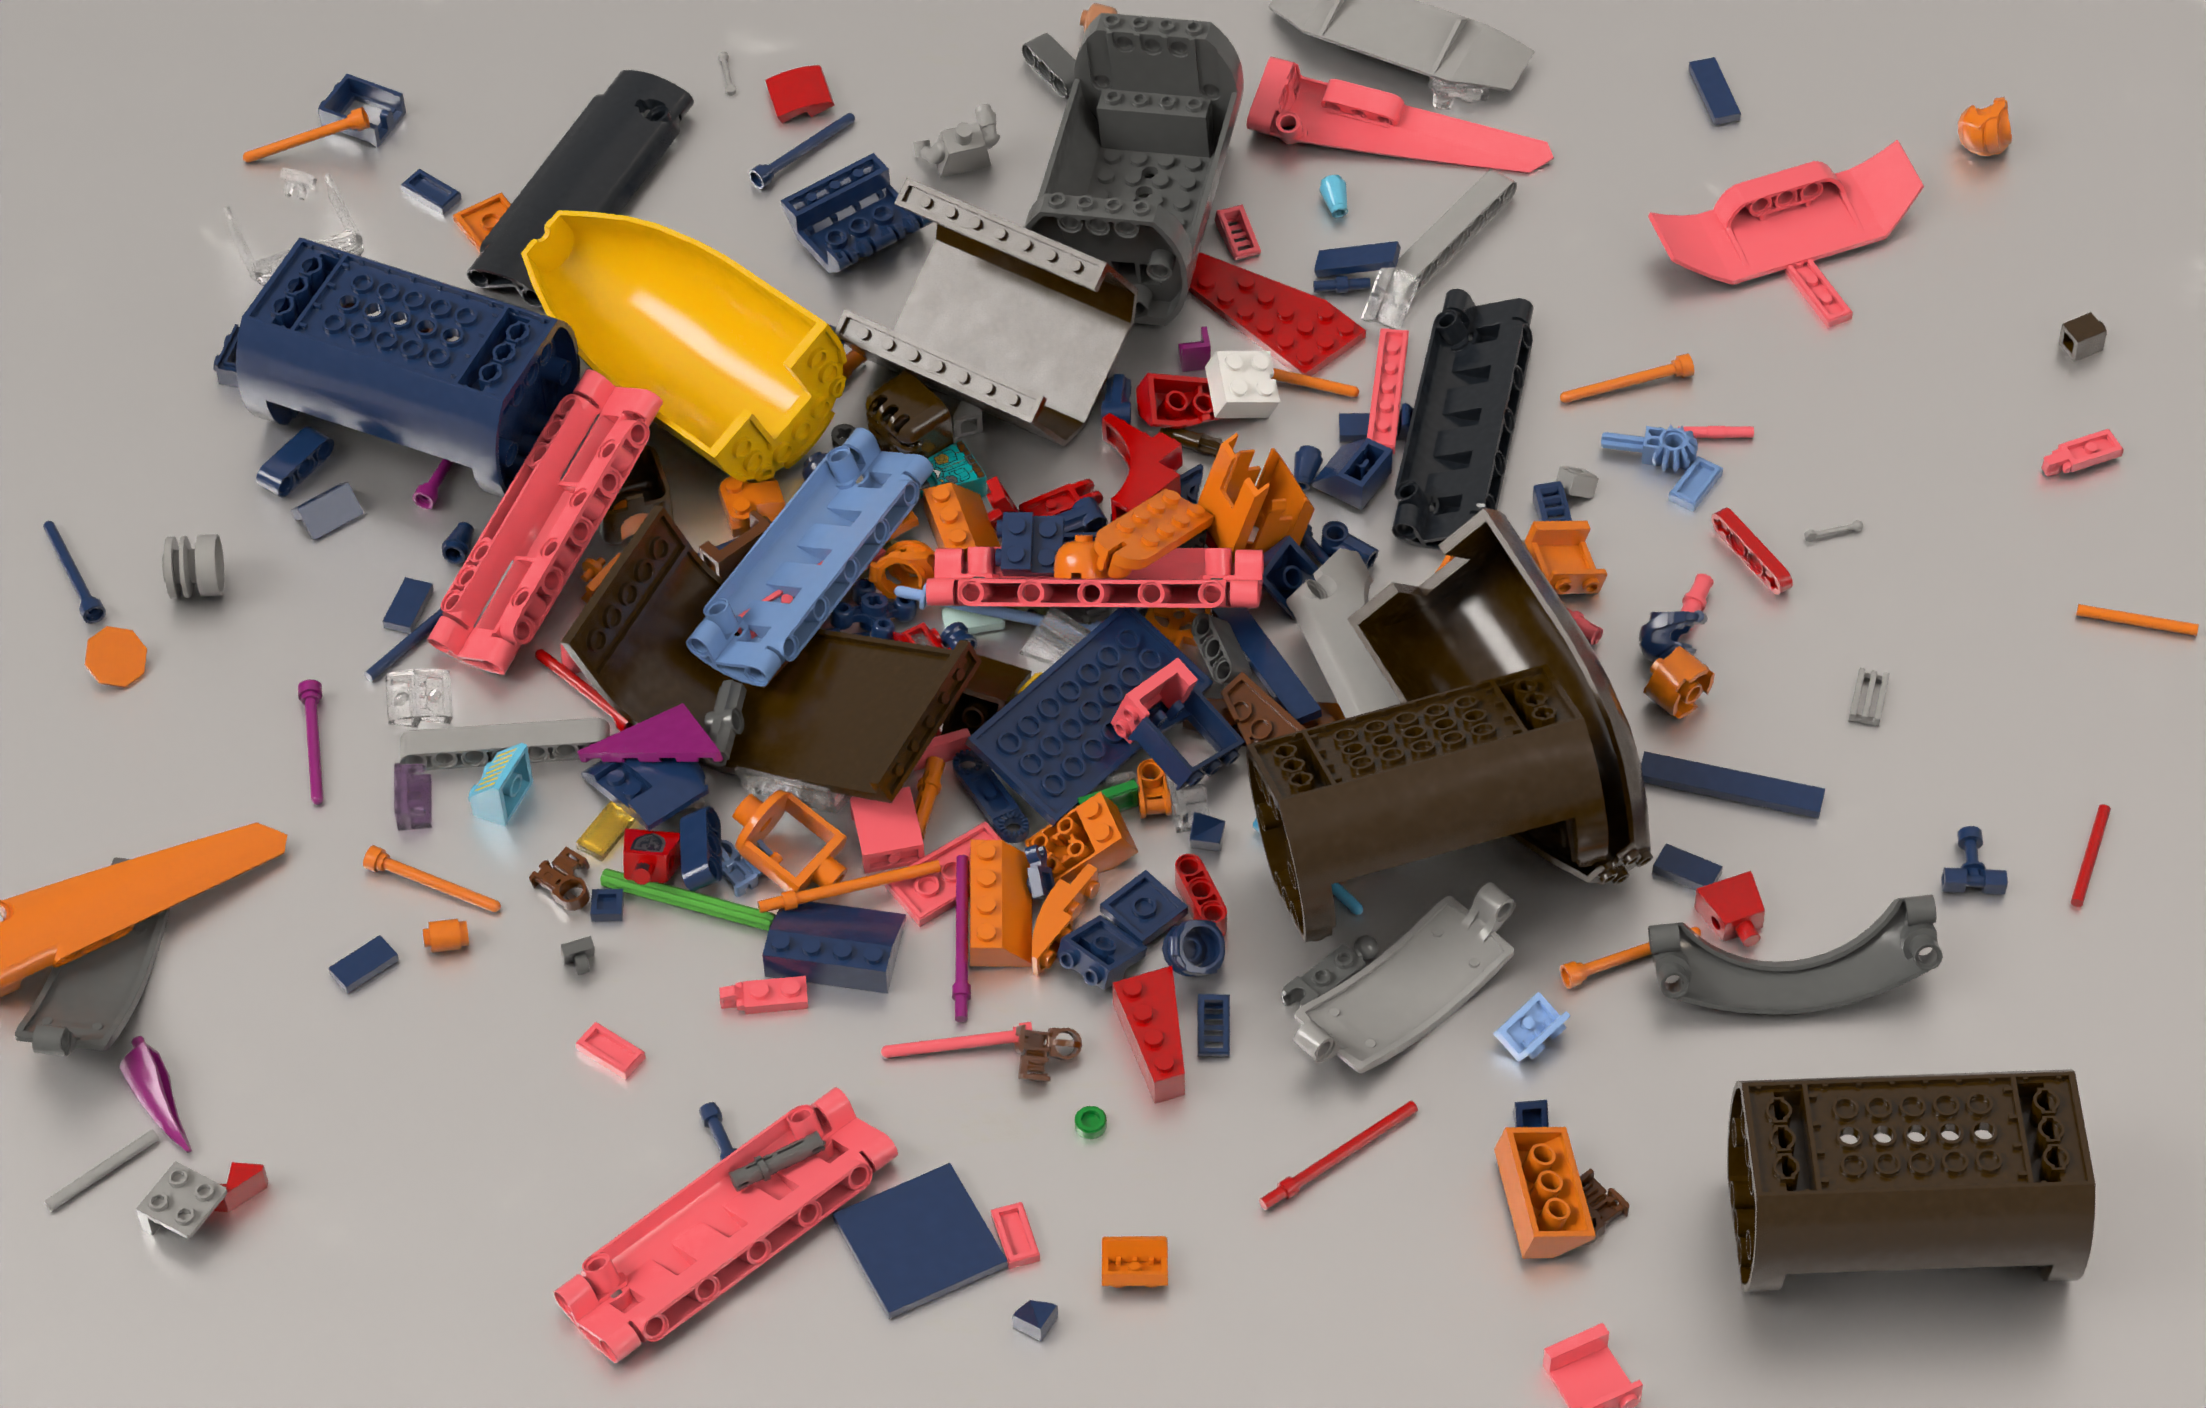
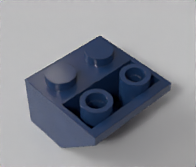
[1312,438,1393,510]

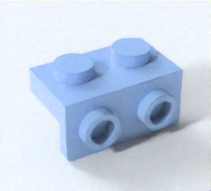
[1493,992,1571,1062]

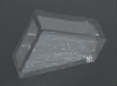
[1019,607,1091,666]

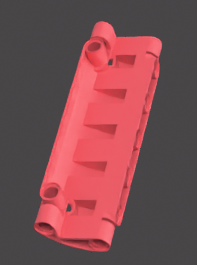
[926,547,1264,608]
[554,1087,898,1363]

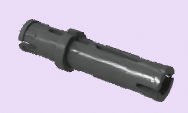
[729,1131,825,1192]

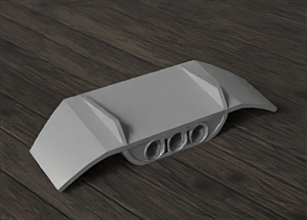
[1268,0,1535,92]

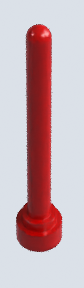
[535,649,634,731]

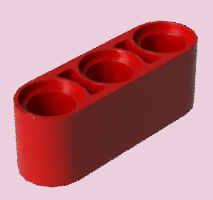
[1175,854,1227,937]

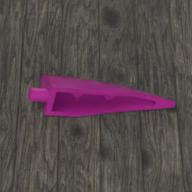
[119,1036,192,1153]

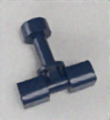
[1941,826,2008,894]

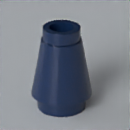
[1294,445,1323,491]
[441,522,474,564]

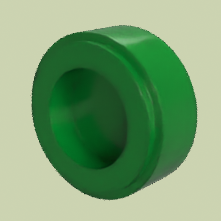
[1075,1106,1107,1139]

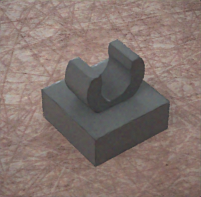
[561,936,595,975]

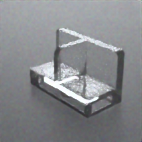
[1361,268,1420,330]
[1165,773,1210,833]

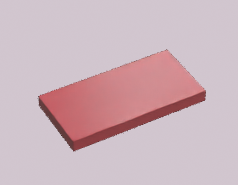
[884,821,1002,927]

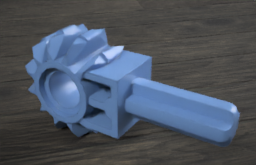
[1601,424,1698,473]

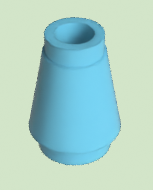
[1319,175,1348,218]

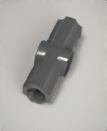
[703,680,747,767]

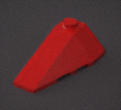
[1136,373,1222,429]

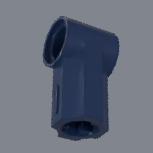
[1101,374,1132,427]
[1055,497,1108,533]
[1320,521,1379,571]

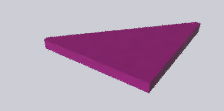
[577,703,723,762]

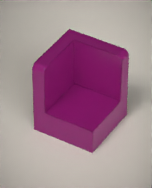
[1178,326,1211,372]

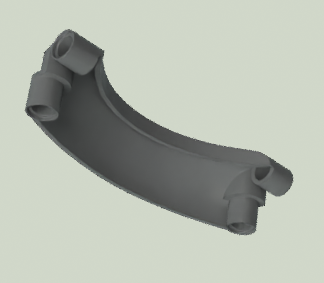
[1648,894,1943,1015]

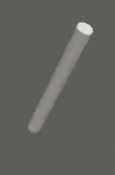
[44,1129,159,1212]

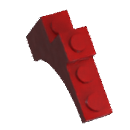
[1102,413,1183,521]

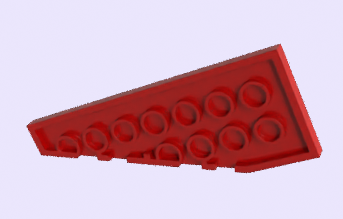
[1189,252,1366,376]

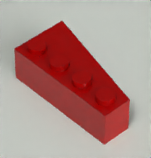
[1112,965,1185,1104]

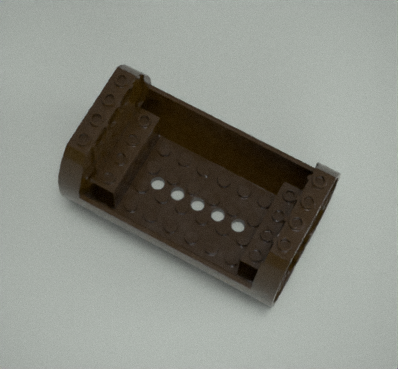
[1246,664,1608,943]
[1727,1069,2096,1292]

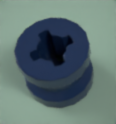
[940,622,977,650]

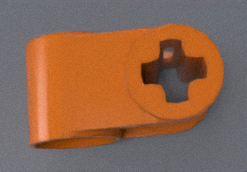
[1137,759,1172,819]

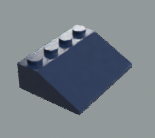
[762,902,906,994]

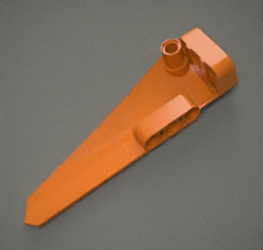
[0,822,287,998]

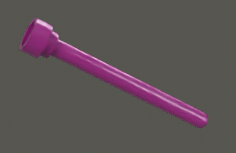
[412,459,454,509]
[298,679,323,805]

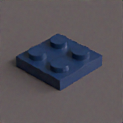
[1100,870,1188,946]

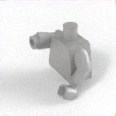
[913,104,1000,178]

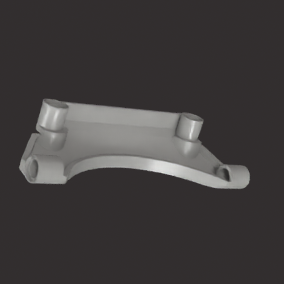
[1286,548,1401,718]

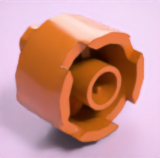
[1643,646,1715,719]

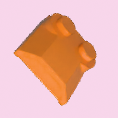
[718,476,786,537]

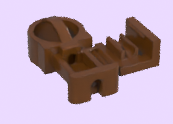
[529,847,590,911]
[1014,1024,1082,1082]
[1580,1169,1629,1246]

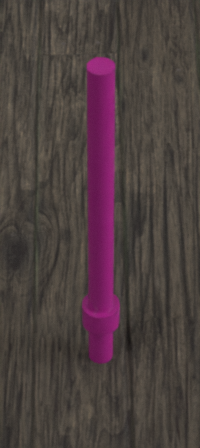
[952,855,971,1022]

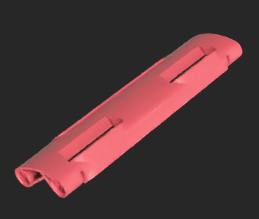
[427,369,663,675]

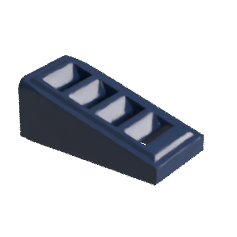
[1532,481,1572,521]
[1197,994,1230,1057]

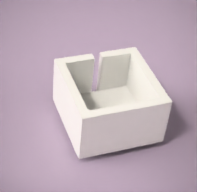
[1205,351,1280,418]

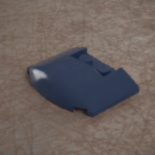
[581,758,709,831]

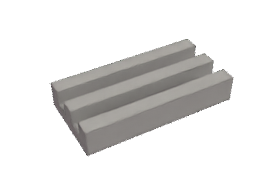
[1849,668,1890,726]

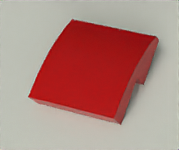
[765,65,835,124]

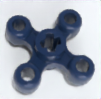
[830,579,917,640]

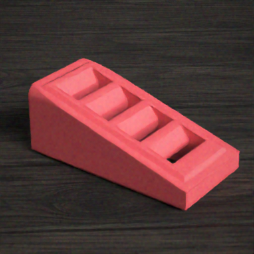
[1214,204,1261,260]

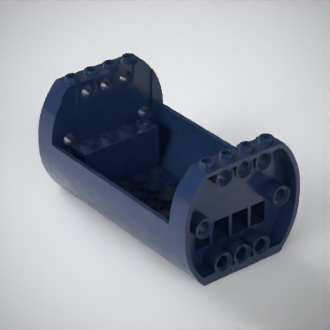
[236,237,580,498]

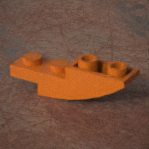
[1032,863,1100,977]

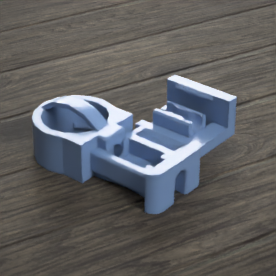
[721,839,773,897]

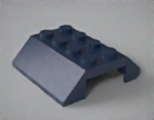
[780,153,933,273]

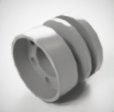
[162,534,225,599]

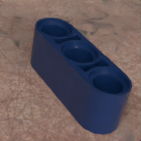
[256,426,334,498]
[680,806,723,892]

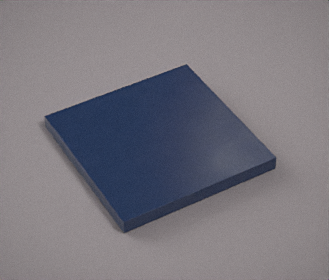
[833,1163,1008,1319]

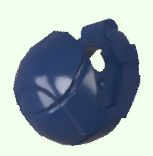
[1639,610,1708,663]
[1162,920,1225,977]

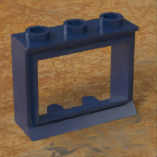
[1128,689,1245,791]

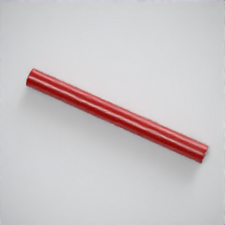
[2071,804,2111,907]

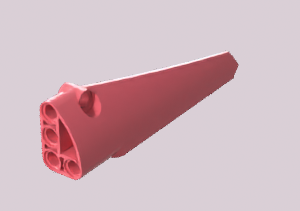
[1246,56,1554,174]

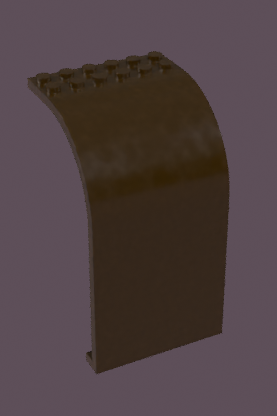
[560,505,982,803]

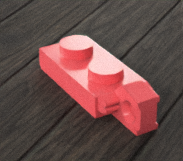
[2041,429,2124,476]
[719,976,808,1014]

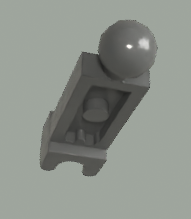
[1281,935,1379,1008]

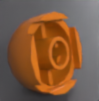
[1054,535,1110,579]

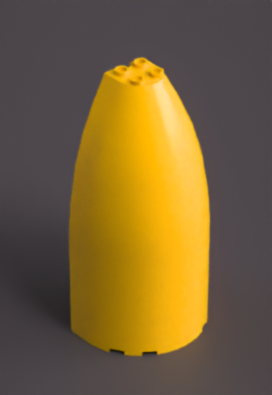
[521,210,847,482]

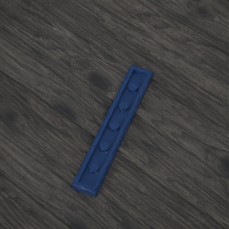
[1212,608,1322,725]
[1641,751,1825,819]

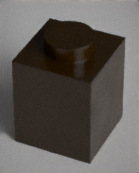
[2058,312,2107,362]

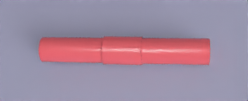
[1678,426,1754,439]

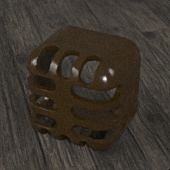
[865,371,954,459]

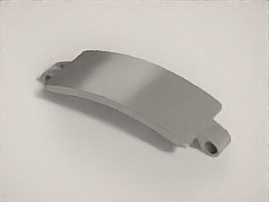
[1293,882,1516,1073]

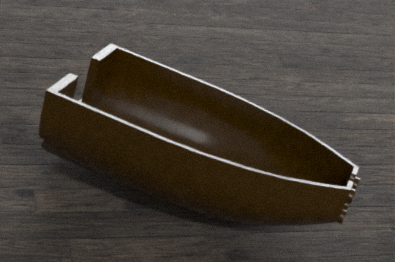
[1347,508,1653,885]

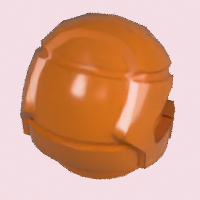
[1957,97,2012,156]
[868,540,935,599]

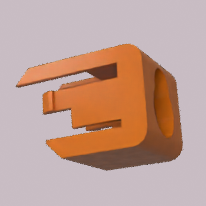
[1197,433,1315,563]

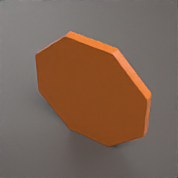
[84,626,147,688]

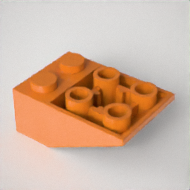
[1025,791,1138,884]

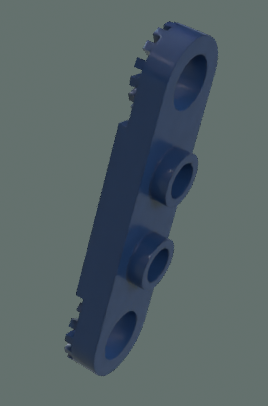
[952,749,1029,843]

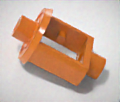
[732,790,848,892]

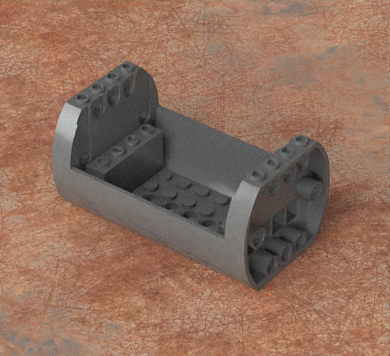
[1024,13,1244,326]

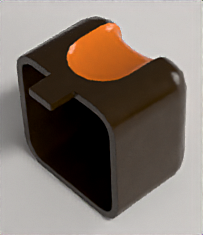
[598,445,674,545]

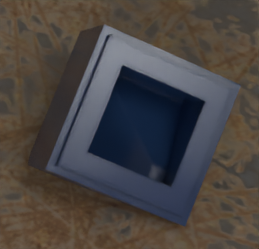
[1190,812,1225,851]
[1012,1300,1058,1341]

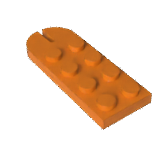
[1093,489,1214,579]

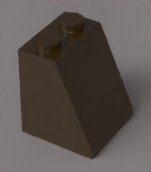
[941,654,1032,735]

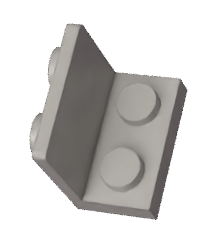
[136,1161,227,1239]

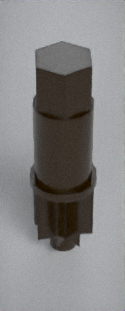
[1160,428,1223,457]

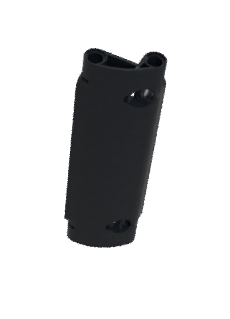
[467,70,694,307]
[1392,289,1534,551]

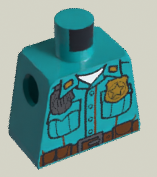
[919,440,988,499]

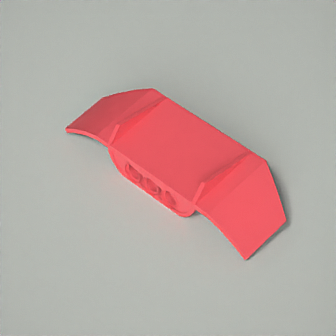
[1648,140,1924,285]

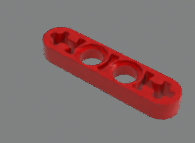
[1711,507,1793,595]

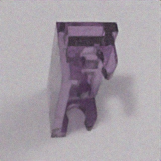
[394,763,432,831]

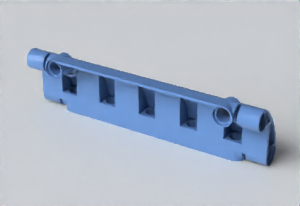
[686,428,933,687]

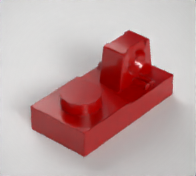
[986,476,1019,530]

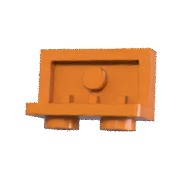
[1102,1236,1168,1288]

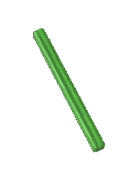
[600,868,776,931]

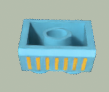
[468,743,534,827]

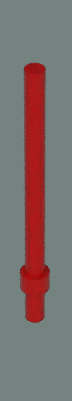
[1259,1101,1418,1210]

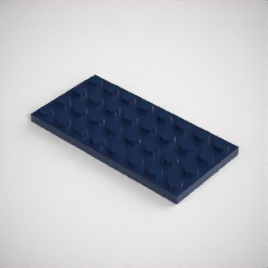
[965,607,1213,827]

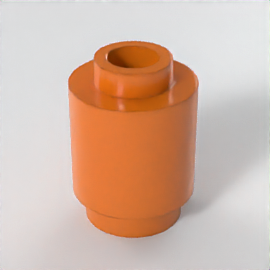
[423,918,469,953]

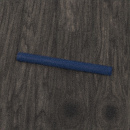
[364,608,443,682]

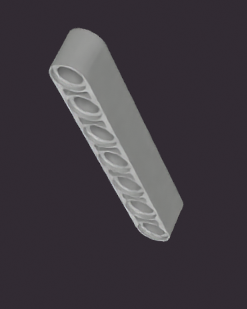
[1381,169,1517,301]
[400,718,610,771]

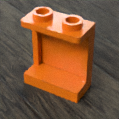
[1525,521,1608,594]

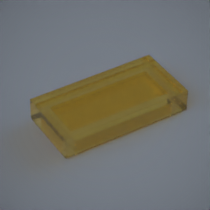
[576,801,636,861]

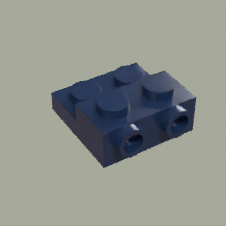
[995,512,1065,576]
[1056,915,1148,990]

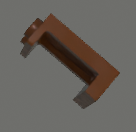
[699,510,772,581]

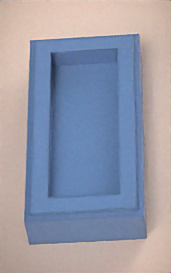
[1668,456,1723,512]

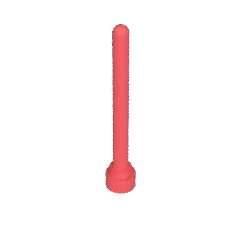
[881,1022,1032,1058]

